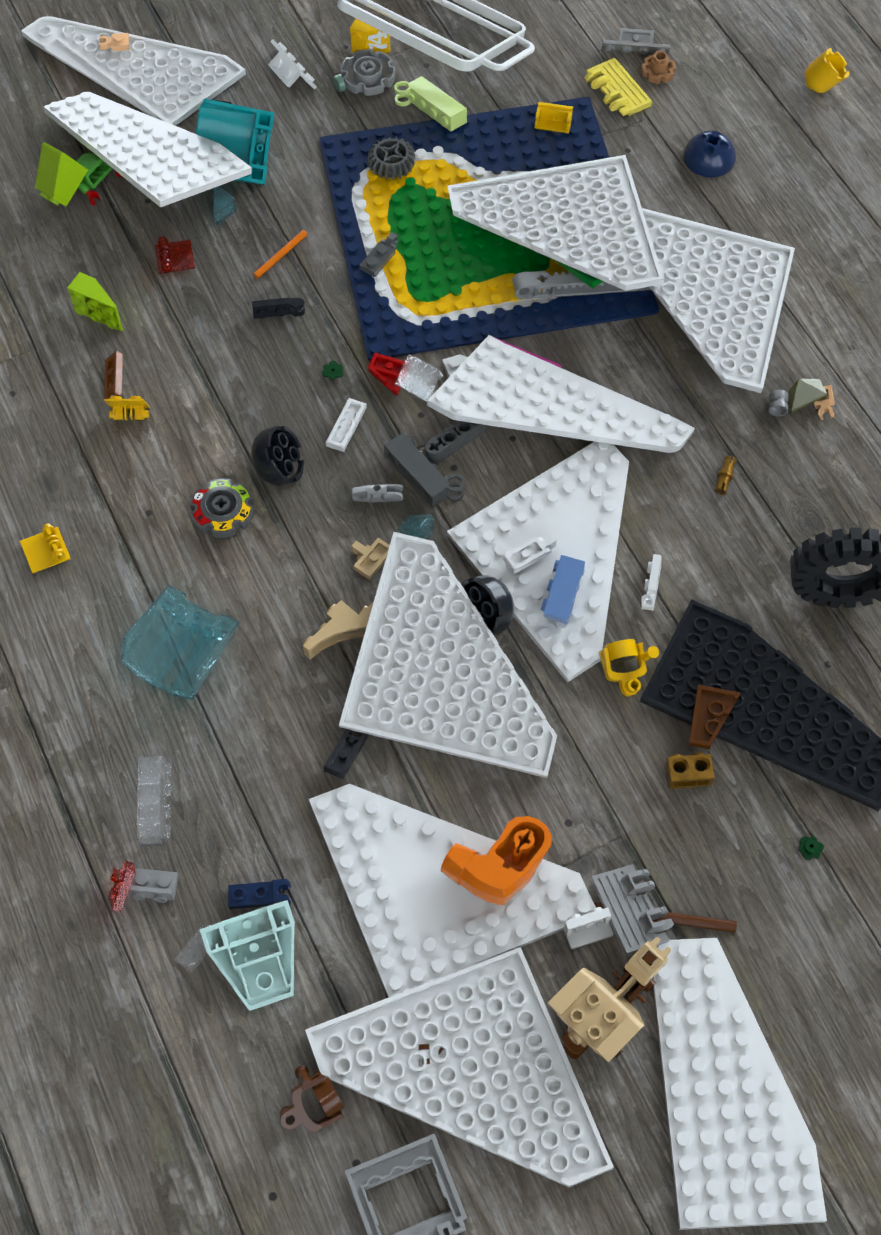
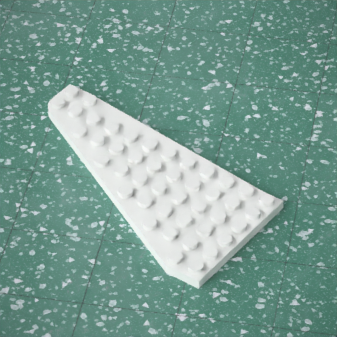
[21,16,246,126]

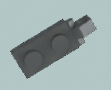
[359,232,398,277]

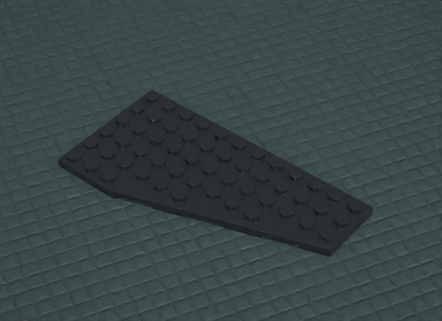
[640,599,881,812]

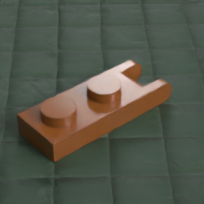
[104,351,123,399]

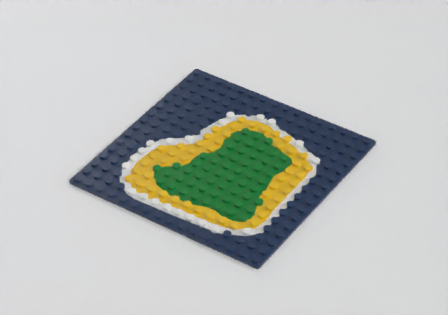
[319,97,659,361]

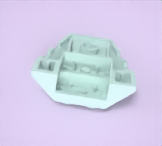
[200,900,295,1011]

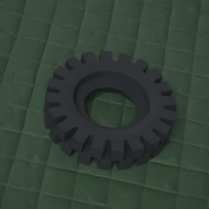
[790,528,881,608]

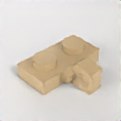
[351,538,390,580]

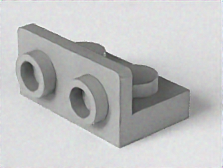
[127,868,179,903]

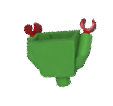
[76,153,122,206]

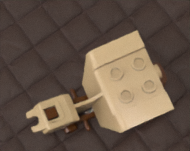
[547,937,671,1063]

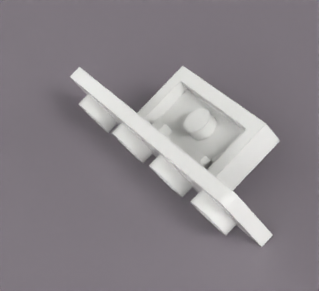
[268,39,317,89]

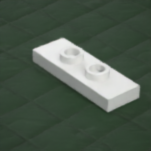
[326,398,367,452]

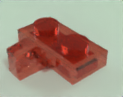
[108,861,136,912]

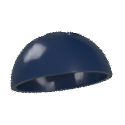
[683,131,736,177]

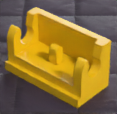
[535,102,573,133]

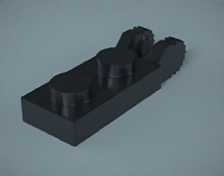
[252,297,305,319]

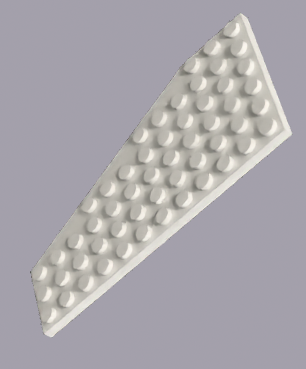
[44,92,252,207]
[653,938,827,1230]

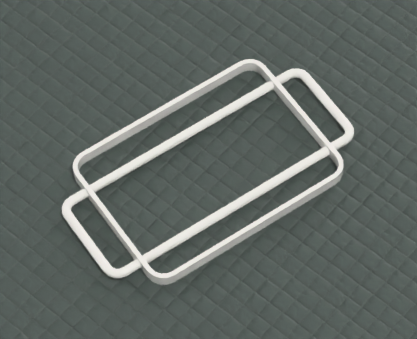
[337,0,535,71]

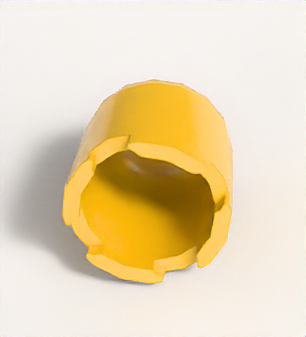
[804,48,850,93]

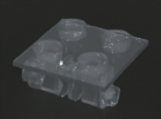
[395,354,443,402]

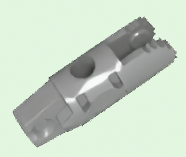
[352,484,403,503]

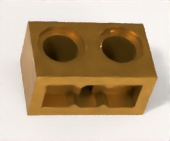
[665,752,715,789]

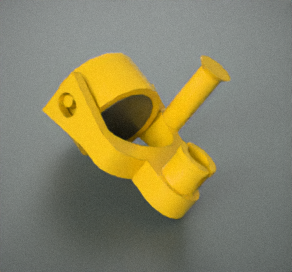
[598,639,659,697]

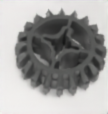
[367,136,415,181]

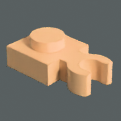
[99,33,129,51]
[814,385,835,420]

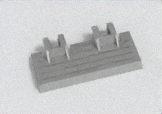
[591,864,674,957]

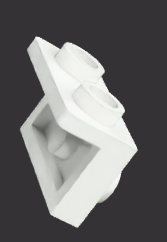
[564,907,613,949]

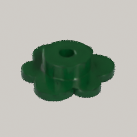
[322,361,343,380]
[798,836,824,860]

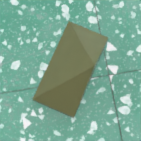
[787,379,828,413]

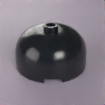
[251,426,304,486]
[461,575,514,636]

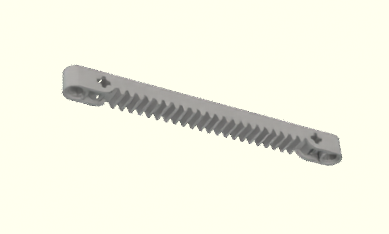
[512,271,651,299]

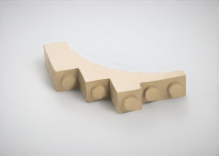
[303,600,374,659]

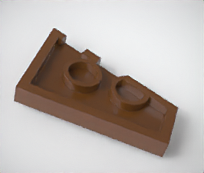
[688,685,740,749]

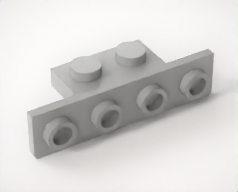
[601,28,670,54]

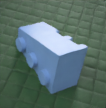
[541,555,585,624]

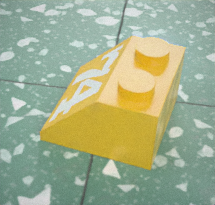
[350,19,391,54]

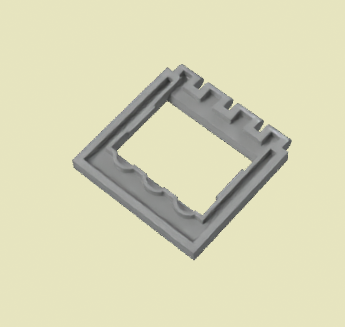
[345,1133,467,1235]

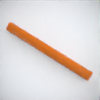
[253,230,307,279]

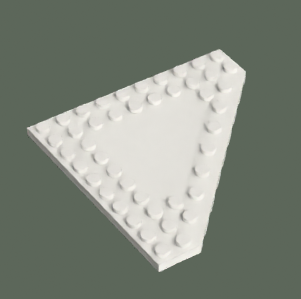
[448,155,663,291]
[642,208,795,393]
[447,442,629,683]
[339,532,557,778]
[309,784,596,998]
[305,947,614,1187]

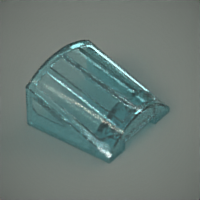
[121,585,240,700]

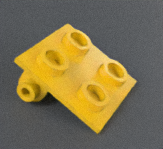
[104,396,150,420]
[20,523,71,573]

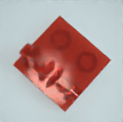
[155,236,195,274]

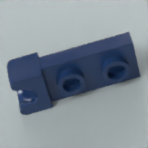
[228,879,292,909]

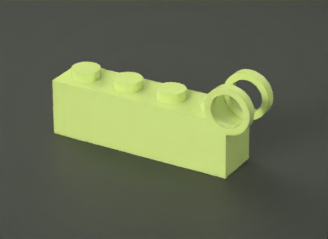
[394,76,467,131]

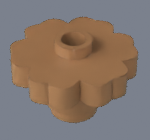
[641,51,676,84]

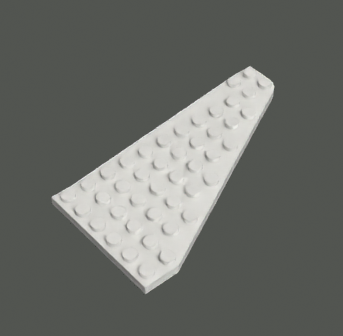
[427,335,695,453]

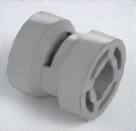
[769,390,789,417]

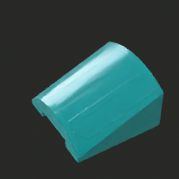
[195,99,274,185]

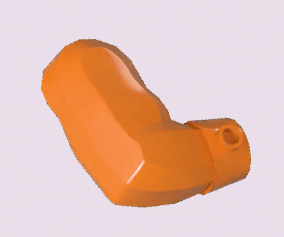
[440,816,552,905]

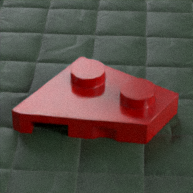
[368,353,410,396]

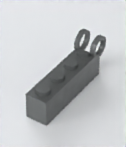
[384,433,465,508]

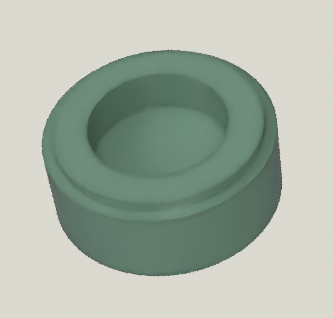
[333,74,346,93]

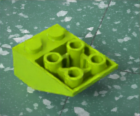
[67,272,123,332]

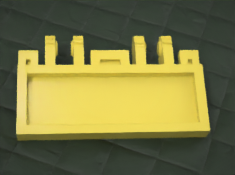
[585,58,652,116]

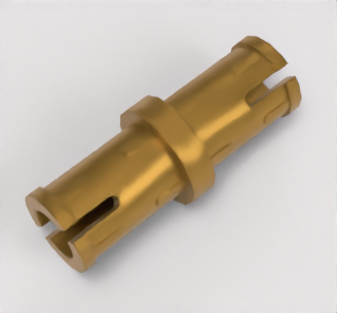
[714,456,737,495]

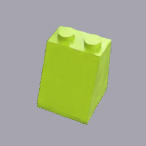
[35,142,88,207]

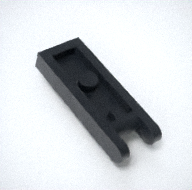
[324,729,368,779]

